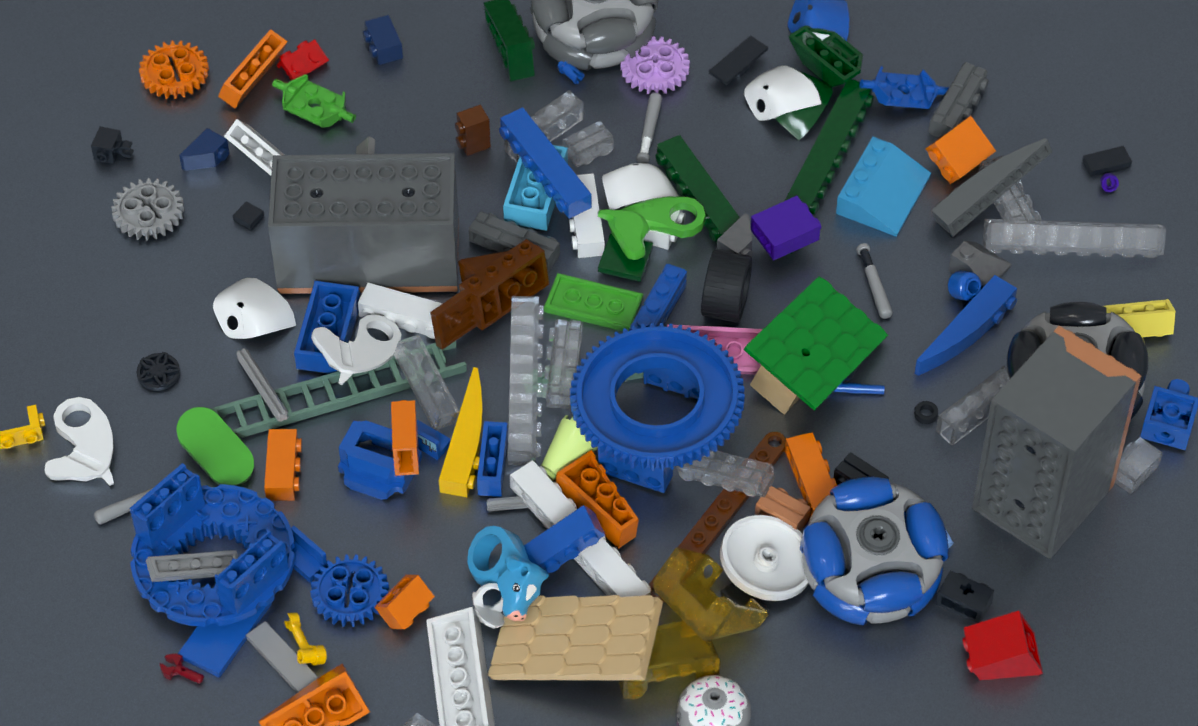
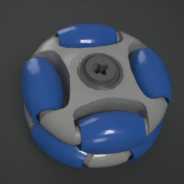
[800,477,948,626]

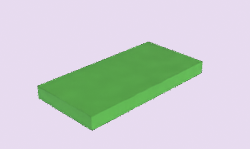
[544,273,643,331]

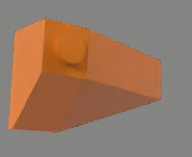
[259,663,370,726]

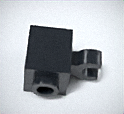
[91,126,134,164]

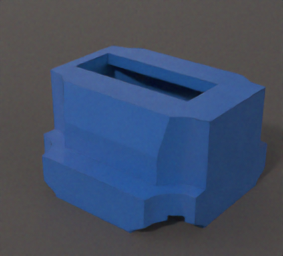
[338,420,422,500]

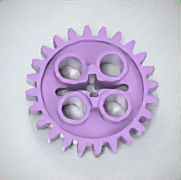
[621,36,690,94]

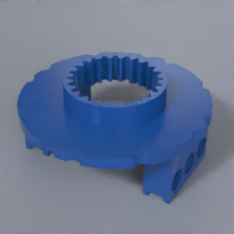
[130,463,295,627]

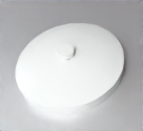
[720,515,809,601]

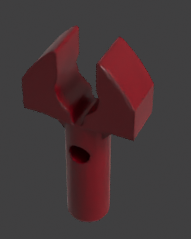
[159,653,204,684]

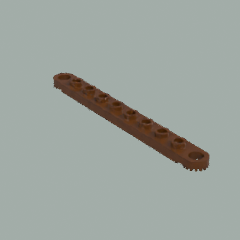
[648,432,786,603]

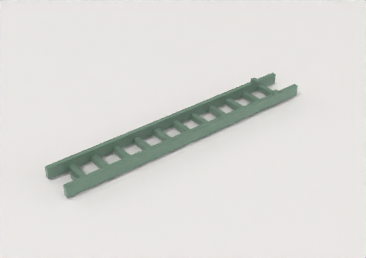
[210,341,467,439]

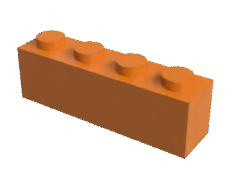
[218,29,288,109]
[785,432,837,518]

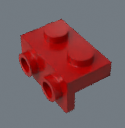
[277,39,329,81]

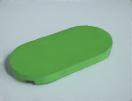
[177,407,254,486]

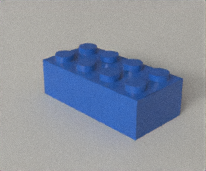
[294,281,360,374]

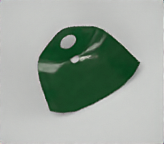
[775,71,833,140]

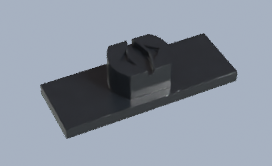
[709,35,768,85]

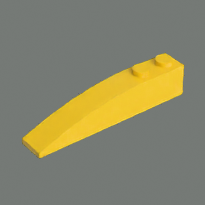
[439,367,483,498]

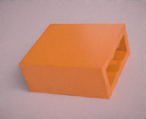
[925,116,996,184]
[391,400,419,476]

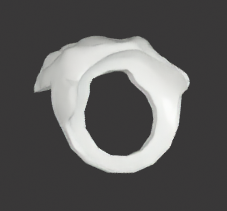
[472,583,505,629]

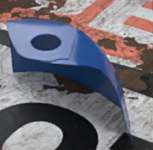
[788,0,849,41]

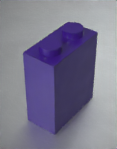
[750,196,821,261]

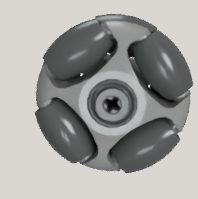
[530,0,658,70]

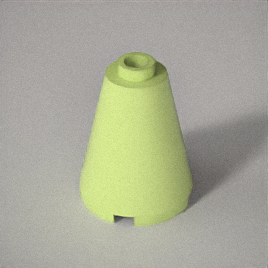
[541,415,598,481]

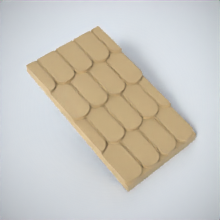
[488,595,663,680]

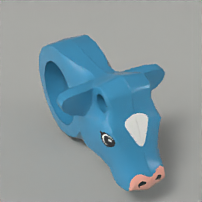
[467,525,549,621]

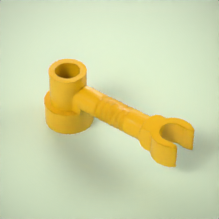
[284,612,327,665]

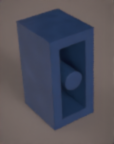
[362,15,403,65]

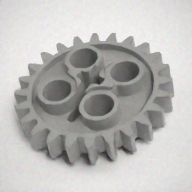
[111,178,184,240]

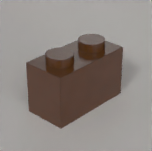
[455,104,491,156]

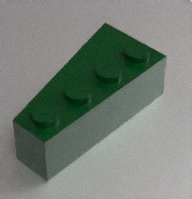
[483,0,535,82]

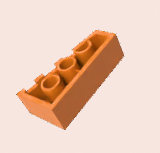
[556,450,639,549]

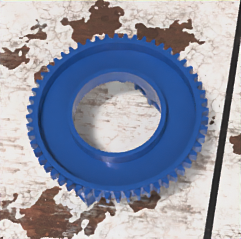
[570,323,745,493]

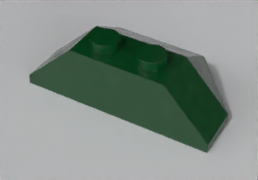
[789,25,863,87]

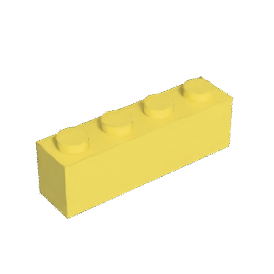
[1104,299,1176,338]

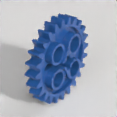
[310,554,389,627]

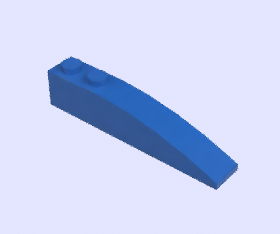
[915,275,1017,376]

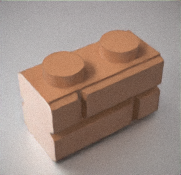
[755,485,811,532]

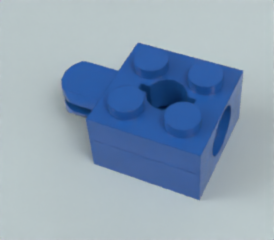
[1140,379,1198,450]

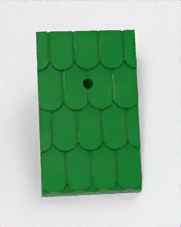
[743,276,888,415]

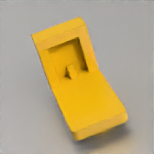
[0,405,46,449]

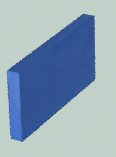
[178,603,272,678]

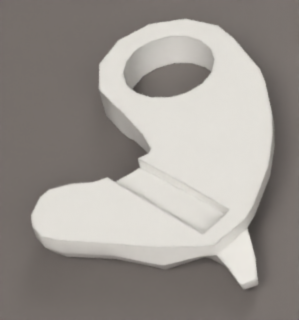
[311,315,401,385]
[44,397,114,486]

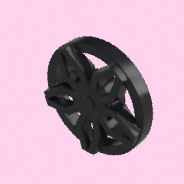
[136,352,180,391]

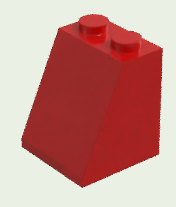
[962,610,1043,680]

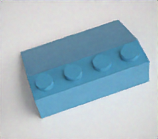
[836,137,931,237]

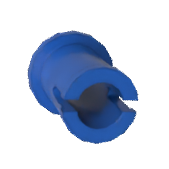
[558,61,584,84]

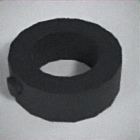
[914,401,938,424]

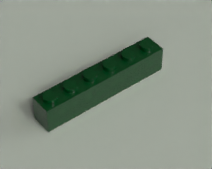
[655,135,740,242]

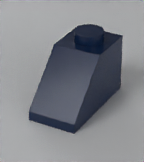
[179,128,229,171]

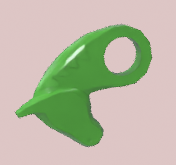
[598,196,706,260]

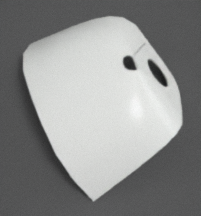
[744,65,821,121]
[602,163,679,210]
[213,278,296,339]

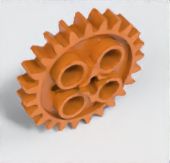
[139,41,209,99]

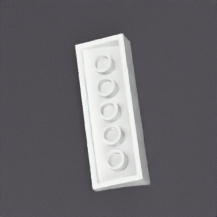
[426,607,495,726]

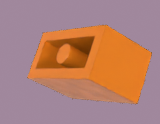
[375,575,435,629]

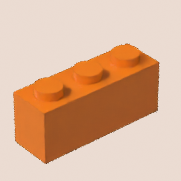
[264,429,302,501]

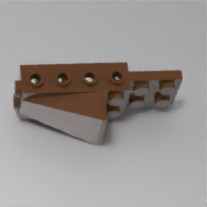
[430,239,549,350]

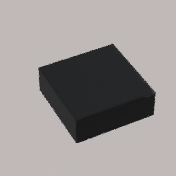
[233,201,264,230]

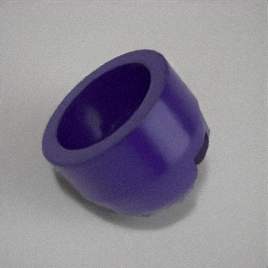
[1100,173,1119,192]

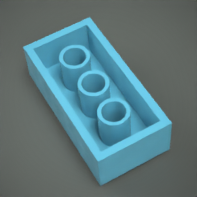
[503,145,568,231]

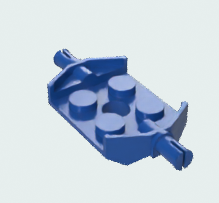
[859,66,949,109]

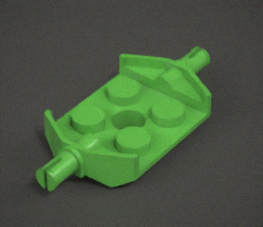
[272,74,356,127]

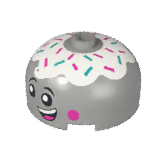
[676,675,751,726]

